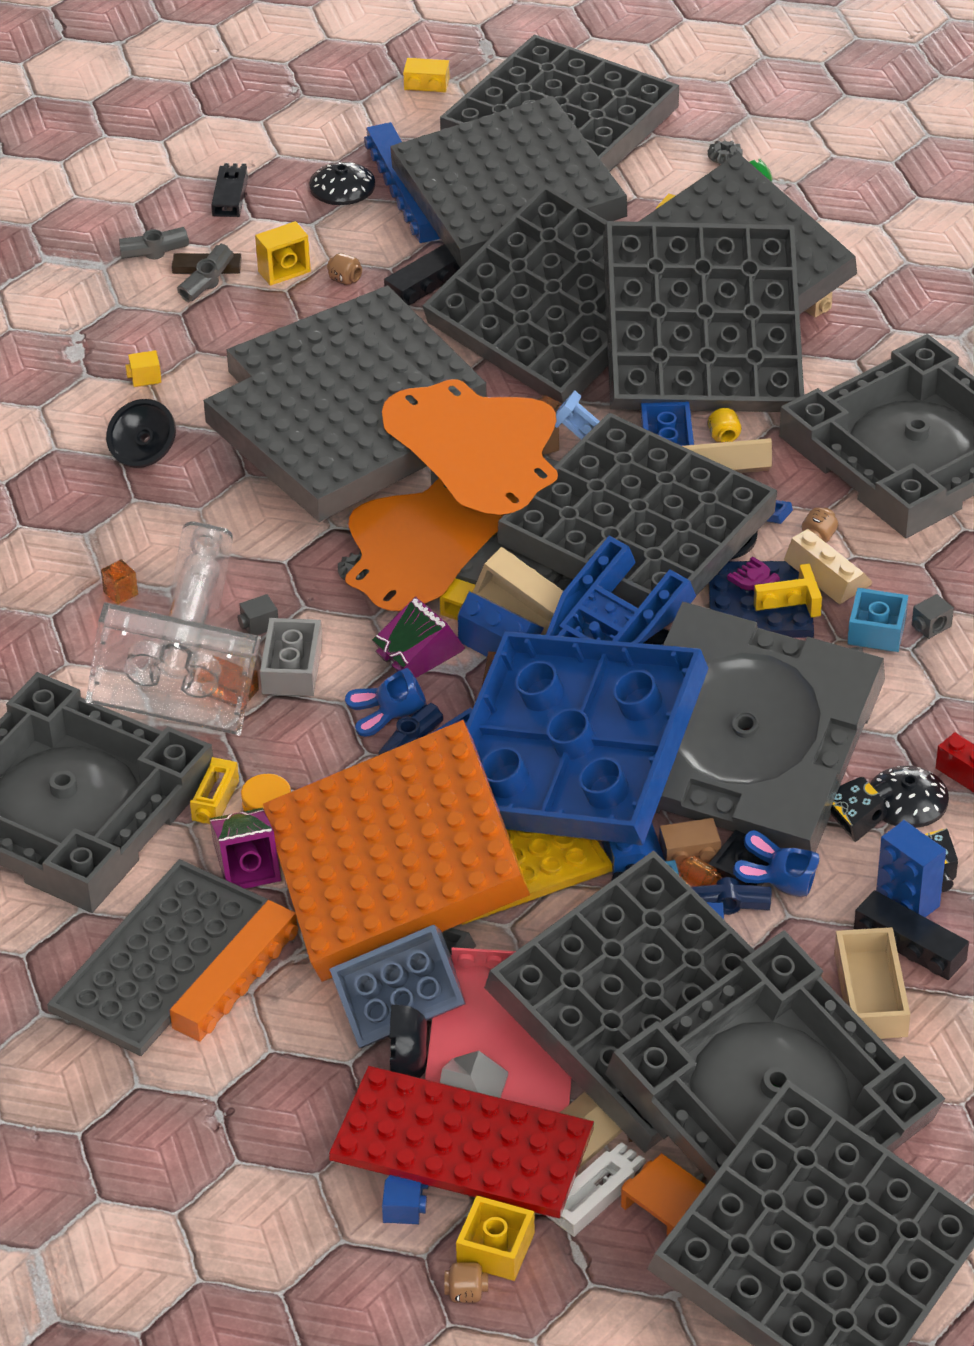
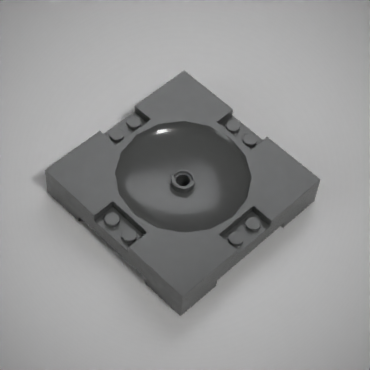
[779,334,974,538]
[655,601,885,853]
[0,672,213,913]
[605,930,945,1185]

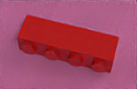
[935,732,974,793]

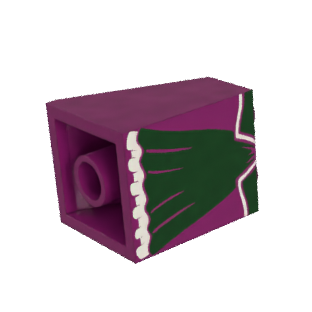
[372,597,465,678]
[209,808,281,889]

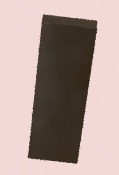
[172,253,242,274]

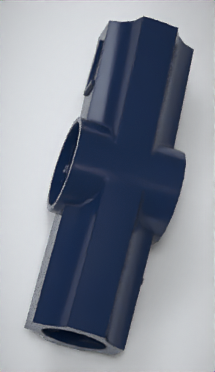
[378,703,443,755]
[691,877,772,915]

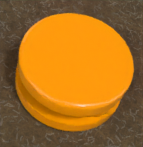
[241,774,291,814]

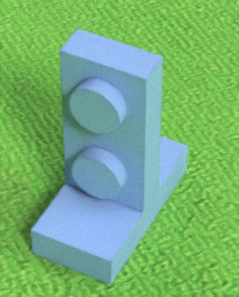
[555,390,600,439]

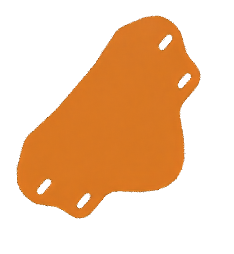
[382,379,558,515]
[345,478,519,611]

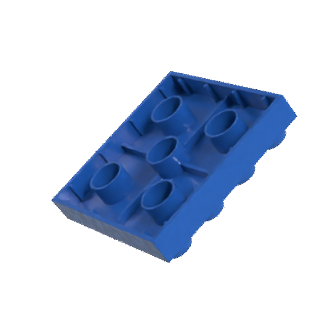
[466,632,709,845]

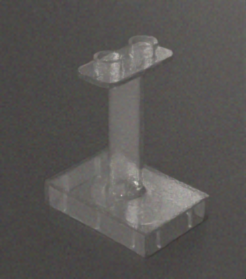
[86,521,261,736]

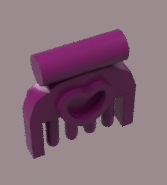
[727,556,780,590]

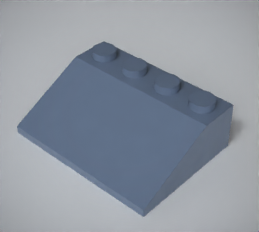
[330,925,466,1048]

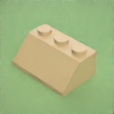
[784,529,872,605]

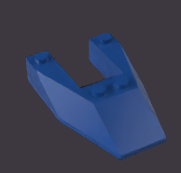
[546,536,696,643]

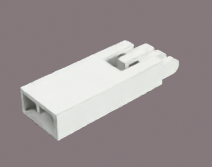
[546,1142,646,1237]

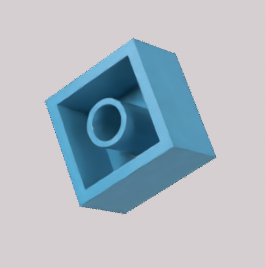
[848,588,909,652]

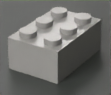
[260,618,322,696]

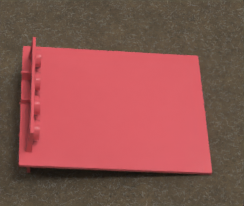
[425,947,572,1113]

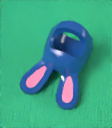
[345,668,426,737]
[733,830,820,897]

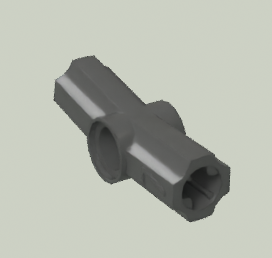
[119,226,189,260]
[177,243,234,303]

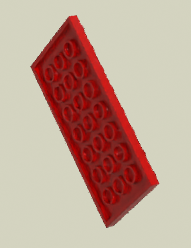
[329,1066,594,1219]

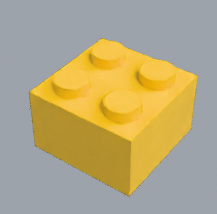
[255,221,311,286]
[456,1196,535,1281]

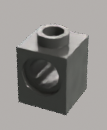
[912,594,954,639]

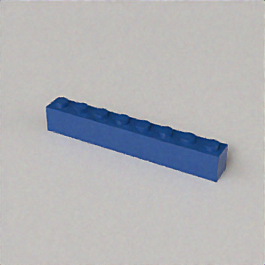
[364,122,440,243]

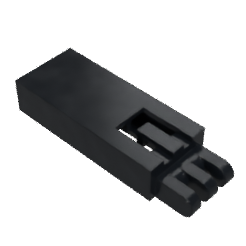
[211,163,248,217]

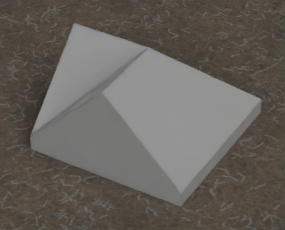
[440,1051,508,1098]

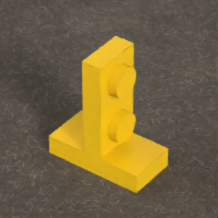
[754,563,822,618]

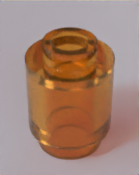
[678,856,721,887]

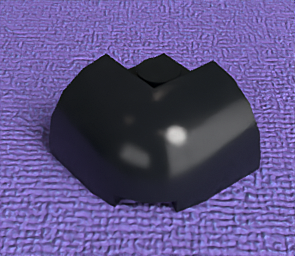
[390,1004,427,1078]

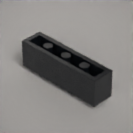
[384,244,460,306]
[854,890,969,980]

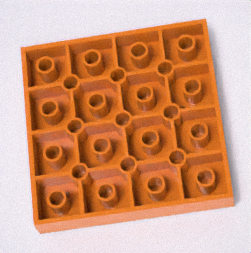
[263,720,530,982]

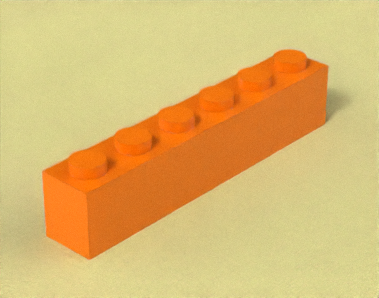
[170,900,298,1042]

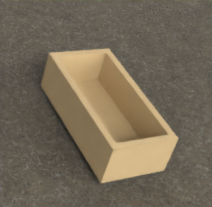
[473,547,563,635]
[834,927,910,1039]

